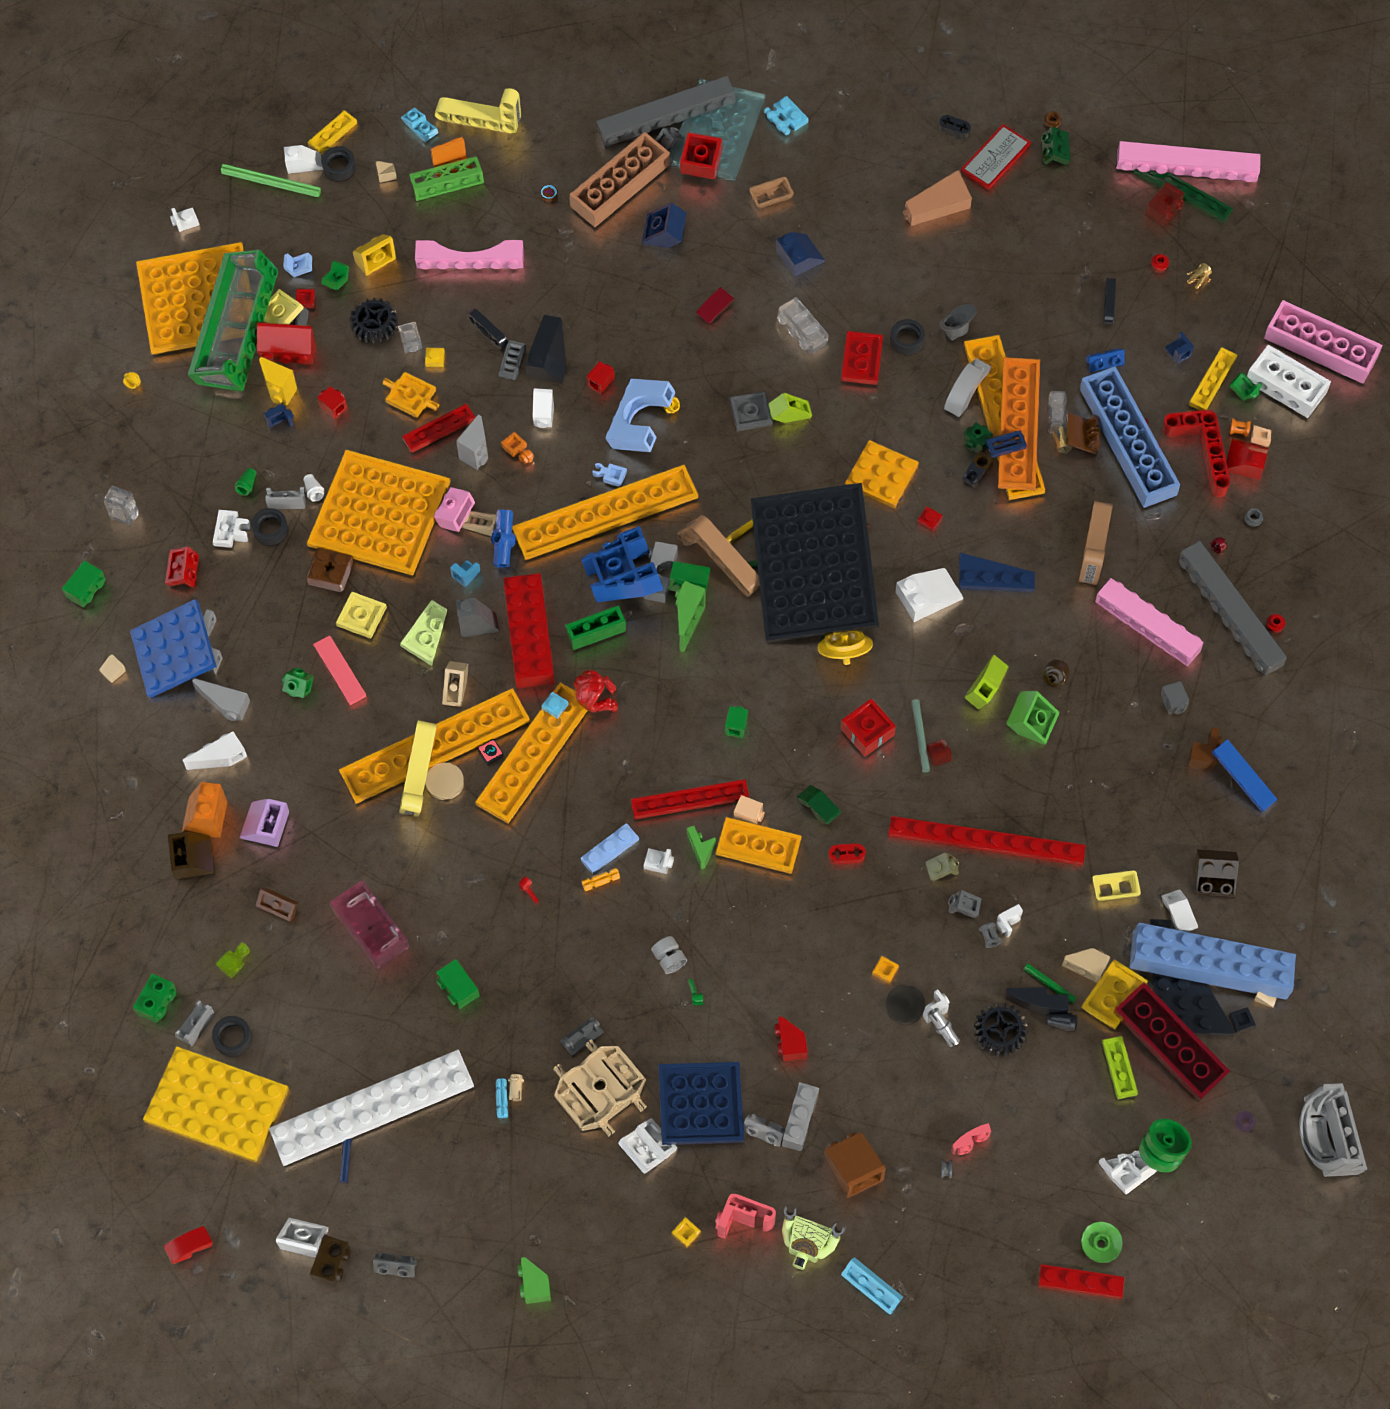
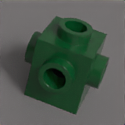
[963,422,994,453]

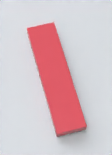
[313,635,367,705]

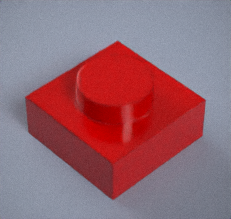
[296,289,315,308]
[917,507,943,532]

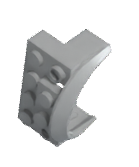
[1299,1083,1367,1177]

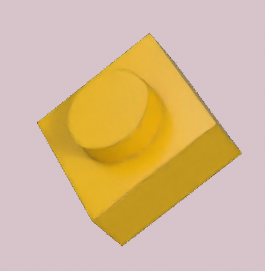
[425,348,445,367]

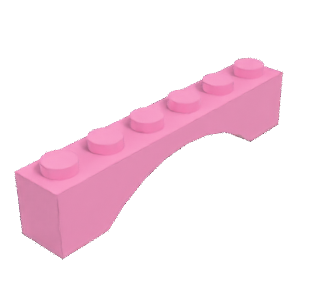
[415,240,524,269]

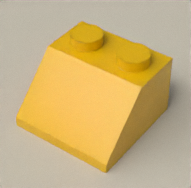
[353,234,396,276]
[259,357,297,406]

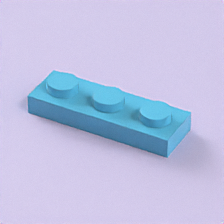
[841,1257,903,1314]

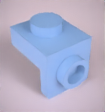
[283,253,312,277]

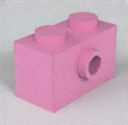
[434,487,475,532]

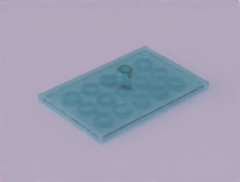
[670,78,765,181]

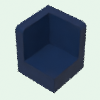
[1165,331,1194,364]

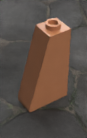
[903,170,972,226]

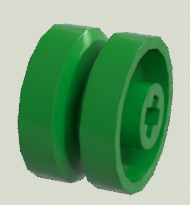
[1139,1119,1192,1172]

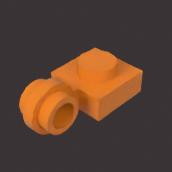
[501,432,534,464]

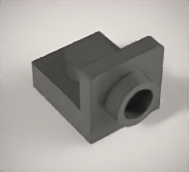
[655,127,684,152]
[948,890,982,918]

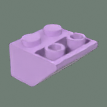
[240,799,289,847]

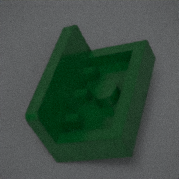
[1041,127,1071,165]

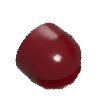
[1210,537,1227,554]

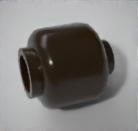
[1042,659,1070,688]

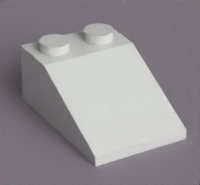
[895,568,963,622]

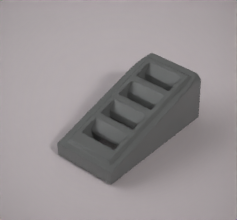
[498,340,526,381]

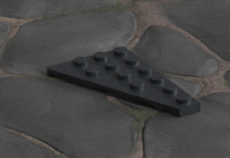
[1149,919,1234,1037]

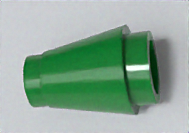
[235,468,257,496]

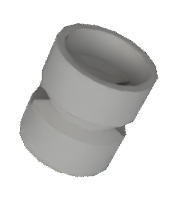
[651,936,687,974]

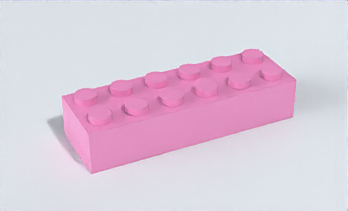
[1264,300,1383,384]

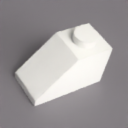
[284,145,323,174]
[533,388,554,428]

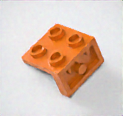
[431,137,473,177]

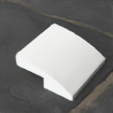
[618,1118,678,1174]

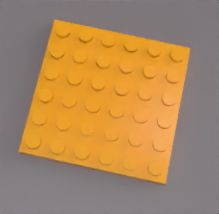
[136,242,253,355]
[307,450,450,576]

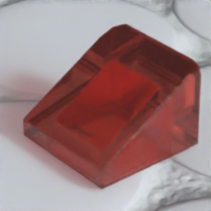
[926,739,952,766]

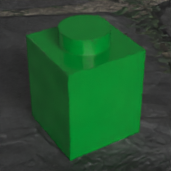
[725,706,748,738]

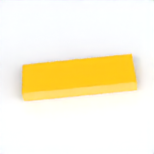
[307,110,357,154]

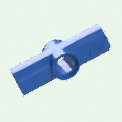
[491,509,516,568]

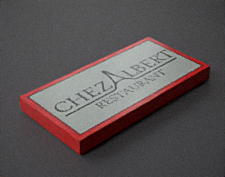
[961,124,1031,191]

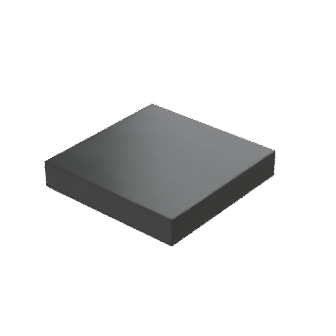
[730,391,773,431]

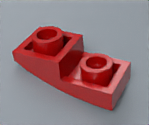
[164,1226,212,1264]

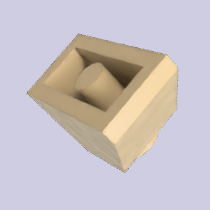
[442,661,469,707]
[1062,948,1111,983]

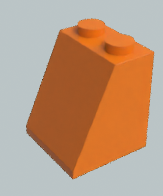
[182,782,228,838]

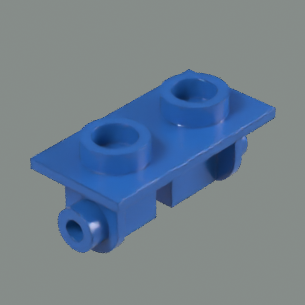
[1086,348,1125,372]

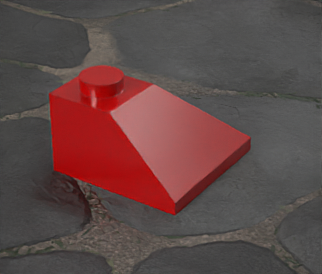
[1226,439,1268,480]

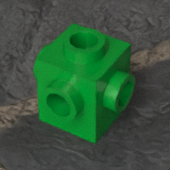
[282,668,314,698]

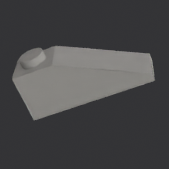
[192,678,250,721]

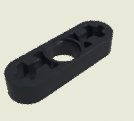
[1103,278,1116,325]
[467,308,508,349]

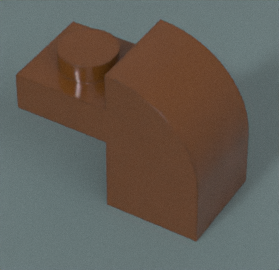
[1188,728,1222,769]

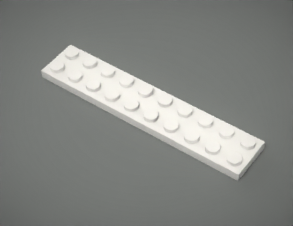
[269,1050,474,1166]

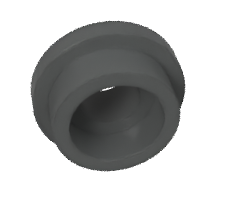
[1244,508,1263,526]

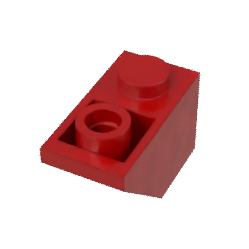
[774,1016,808,1061]

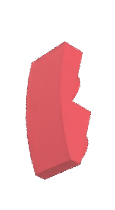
[951,1123,991,1155]

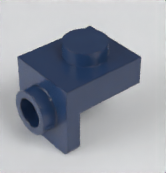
[264,404,294,428]

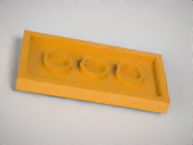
[716,817,802,874]

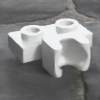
[213,510,251,548]

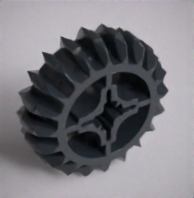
[349,297,399,344]
[974,1002,1028,1056]

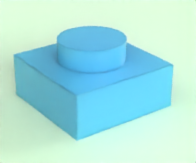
[541,692,569,719]

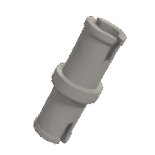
[927,1008,960,1047]

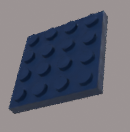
[658,1062,744,1145]

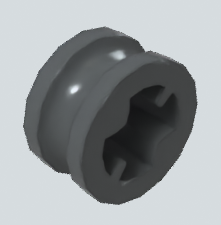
[941,1159,952,1178]

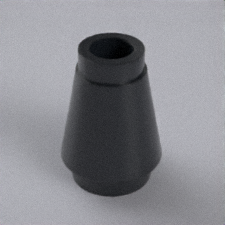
[1047,1012,1078,1032]

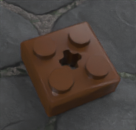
[306,547,354,592]

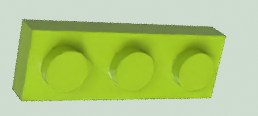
[1102,1036,1138,1099]

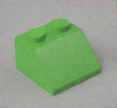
[1006,691,1060,744]

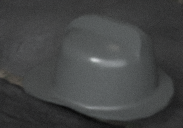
[939,304,977,341]

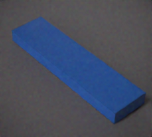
[1212,739,1277,812]

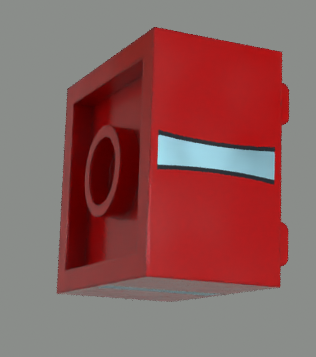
[841,698,896,757]

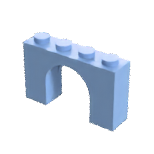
[605,379,675,452]

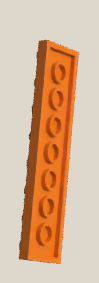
[998,357,1040,491]

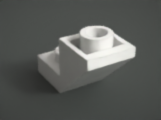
[1162,889,1198,932]

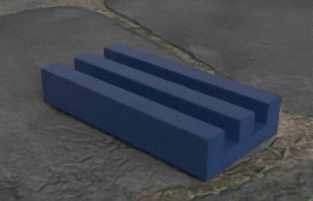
[985,430,1027,458]

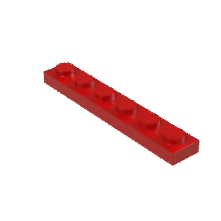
[631,779,749,820]

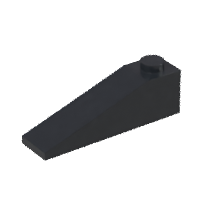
[526,315,566,383]

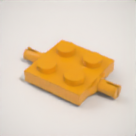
[383,372,439,418]

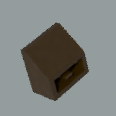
[168,832,214,879]
[1195,849,1239,897]

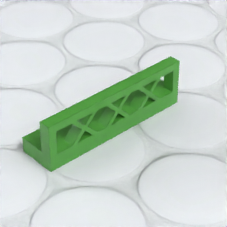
[409,156,484,201]

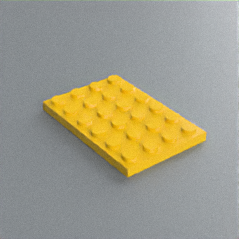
[143,1046,289,1162]

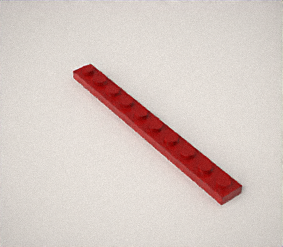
[888,816,1086,866]

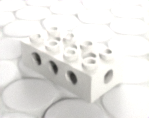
[1247,345,1331,418]

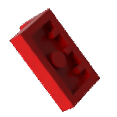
[165,546,199,588]

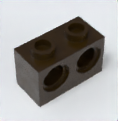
[310,1235,352,1286]

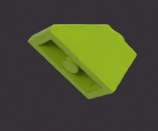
[769,393,812,423]

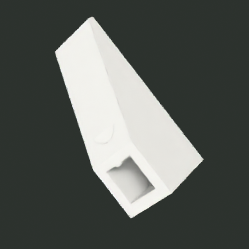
[182,732,247,770]

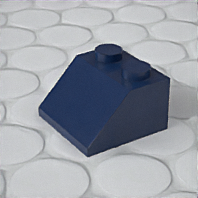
[642,202,687,248]
[776,232,825,277]

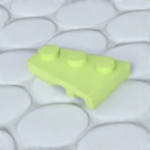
[400,600,447,666]

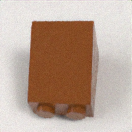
[824,1132,886,1198]

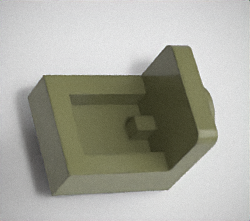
[925,853,959,881]

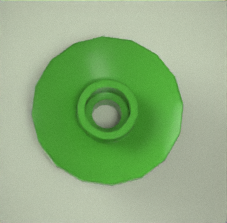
[1081,1222,1123,1263]

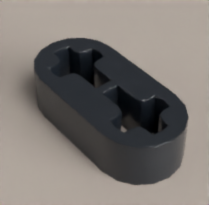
[939,115,971,139]

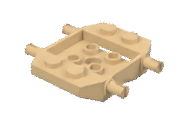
[553,1039,647,1137]

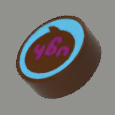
[540,184,558,203]

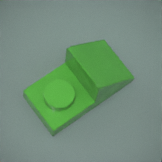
[687,826,716,869]

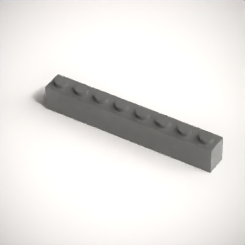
[597,76,736,147]
[1179,541,1287,676]

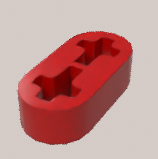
[828,843,866,865]

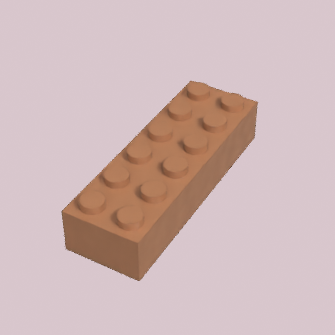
[569,132,670,227]

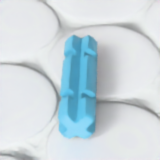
[496,1078,508,1119]

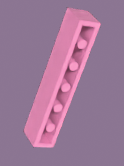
[1095,578,1204,667]

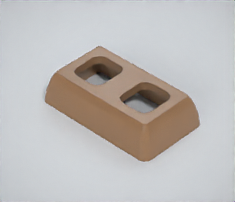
[749,177,794,209]

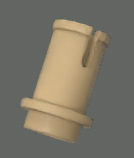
[508,1074,524,1101]

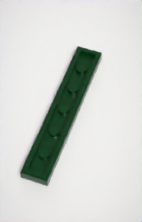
[1133,169,1233,224]

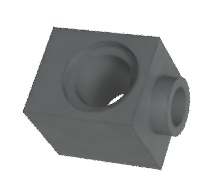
[1160,681,1189,714]

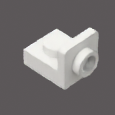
[170,207,199,232]
[644,848,674,874]
[996,904,1023,937]
[923,989,949,1023]

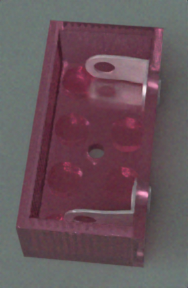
[329,880,409,970]

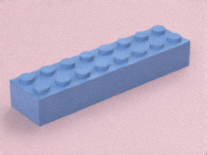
[1080,366,1180,508]
[1129,923,1296,1000]

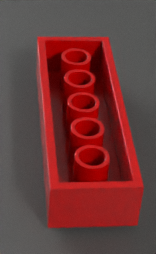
[503,573,555,689]

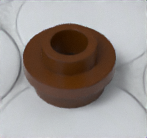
[1044,111,1062,128]

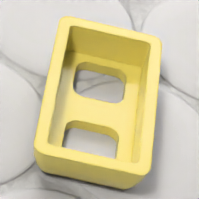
[1093,871,1141,901]

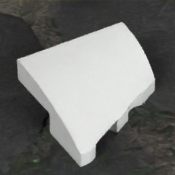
[1099,1150,1157,1194]

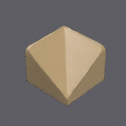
[376,161,397,182]

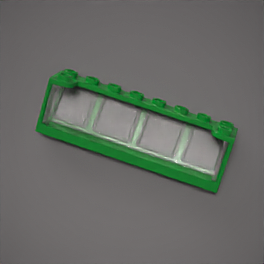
[188,249,279,391]

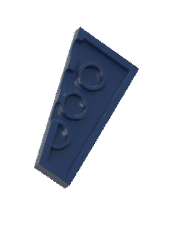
[959,553,1035,592]

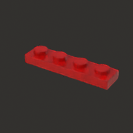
[402,404,475,453]
[1038,1264,1124,1299]

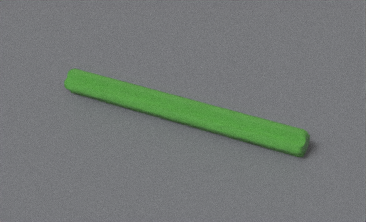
[221,164,321,197]

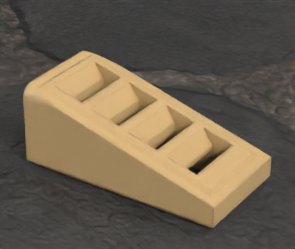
[461,511,497,536]

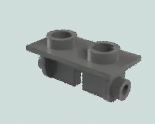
[560,1017,604,1056]
[373,1252,417,1278]

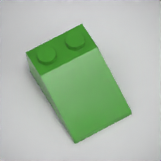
[675,581,706,652]

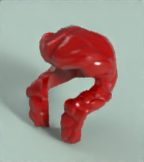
[574,670,618,713]

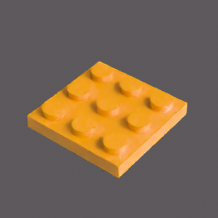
[845,440,919,508]

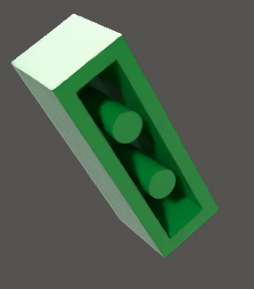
[565,605,626,651]

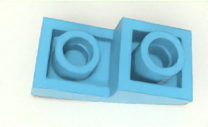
[401,107,438,142]

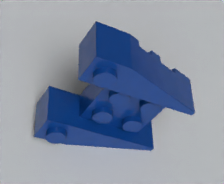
[581,526,664,602]

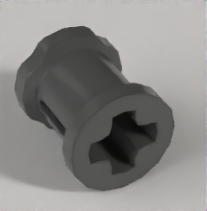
[978,923,1002,948]

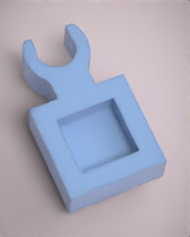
[593,463,627,487]

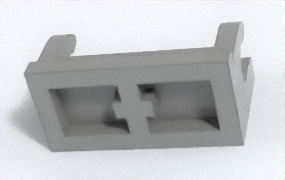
[266,487,306,509]
[175,1000,215,1047]

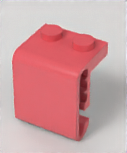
[715,1194,776,1239]

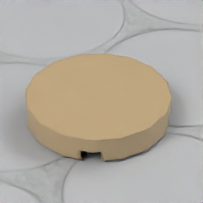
[425,763,464,800]

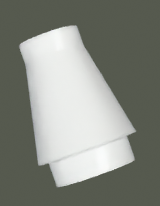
[303,474,325,502]

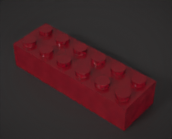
[1113,982,1230,1101]

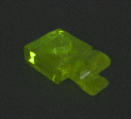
[216,942,251,979]

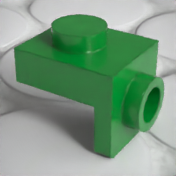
[321,260,349,290]
[1229,372,1262,401]

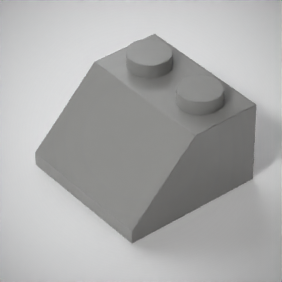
[457,414,488,470]

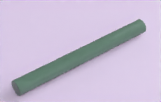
[912,699,930,772]

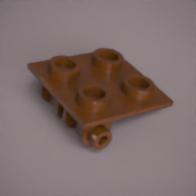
[1067,412,1101,455]

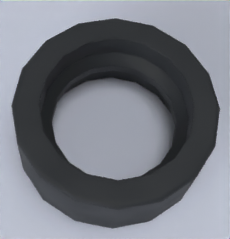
[321,146,356,181]
[890,319,925,355]
[251,508,288,545]
[212,1016,252,1056]

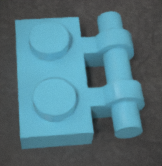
[764,96,808,135]

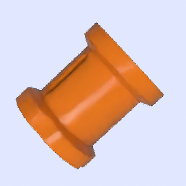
[1229,418,1251,437]

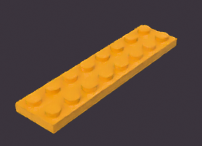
[475,682,588,824]

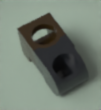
[962,450,994,488]

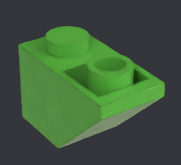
[518,1257,551,1304]

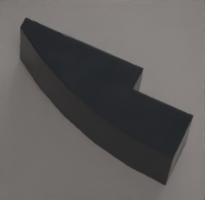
[1005,987,1069,1015]

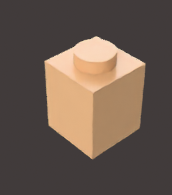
[734,795,765,825]

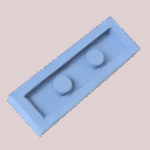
[581,823,639,874]

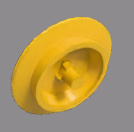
[818,630,873,665]

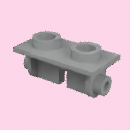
[743,1114,786,1147]

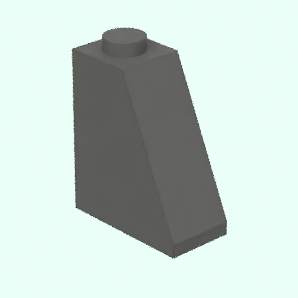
[456,598,499,638]

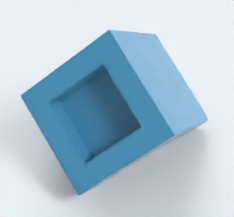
[450,560,481,587]

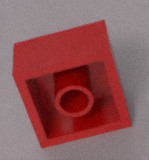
[680,132,723,180]

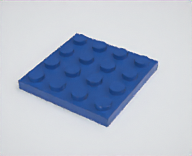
[130,599,217,698]

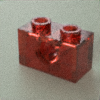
[1145,182,1185,226]

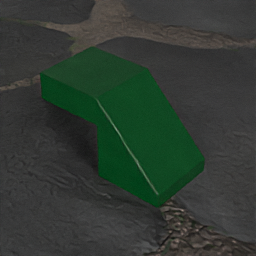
[797,785,842,825]

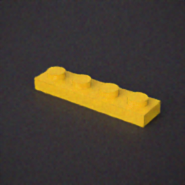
[1189,347,1238,411]

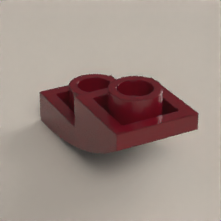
[696,287,734,325]

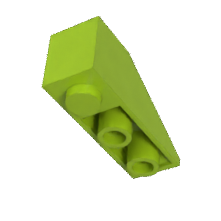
[964,655,1008,709]

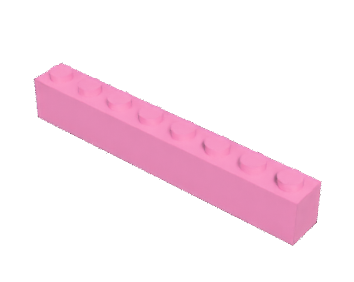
[1116,141,1260,182]

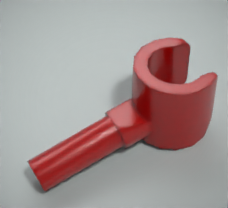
[519,876,539,903]

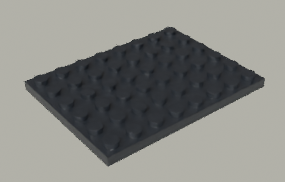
[750,483,880,643]

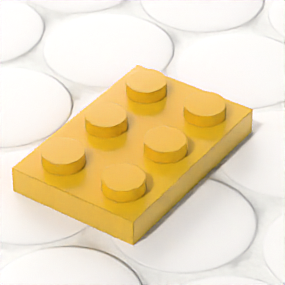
[1081,959,1148,1030]

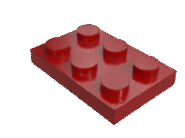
[841,331,883,385]

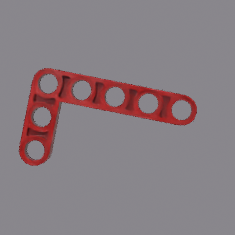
[1162,410,1230,497]

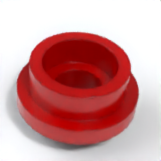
[1151,254,1169,271]
[1266,614,1286,633]

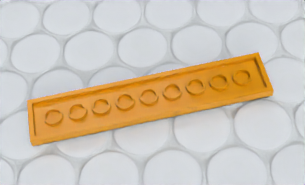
[964,335,1045,500]
[512,465,698,560]
[339,688,530,804]

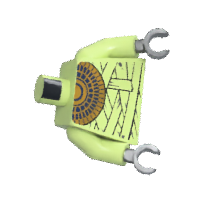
[782,1204,846,1270]

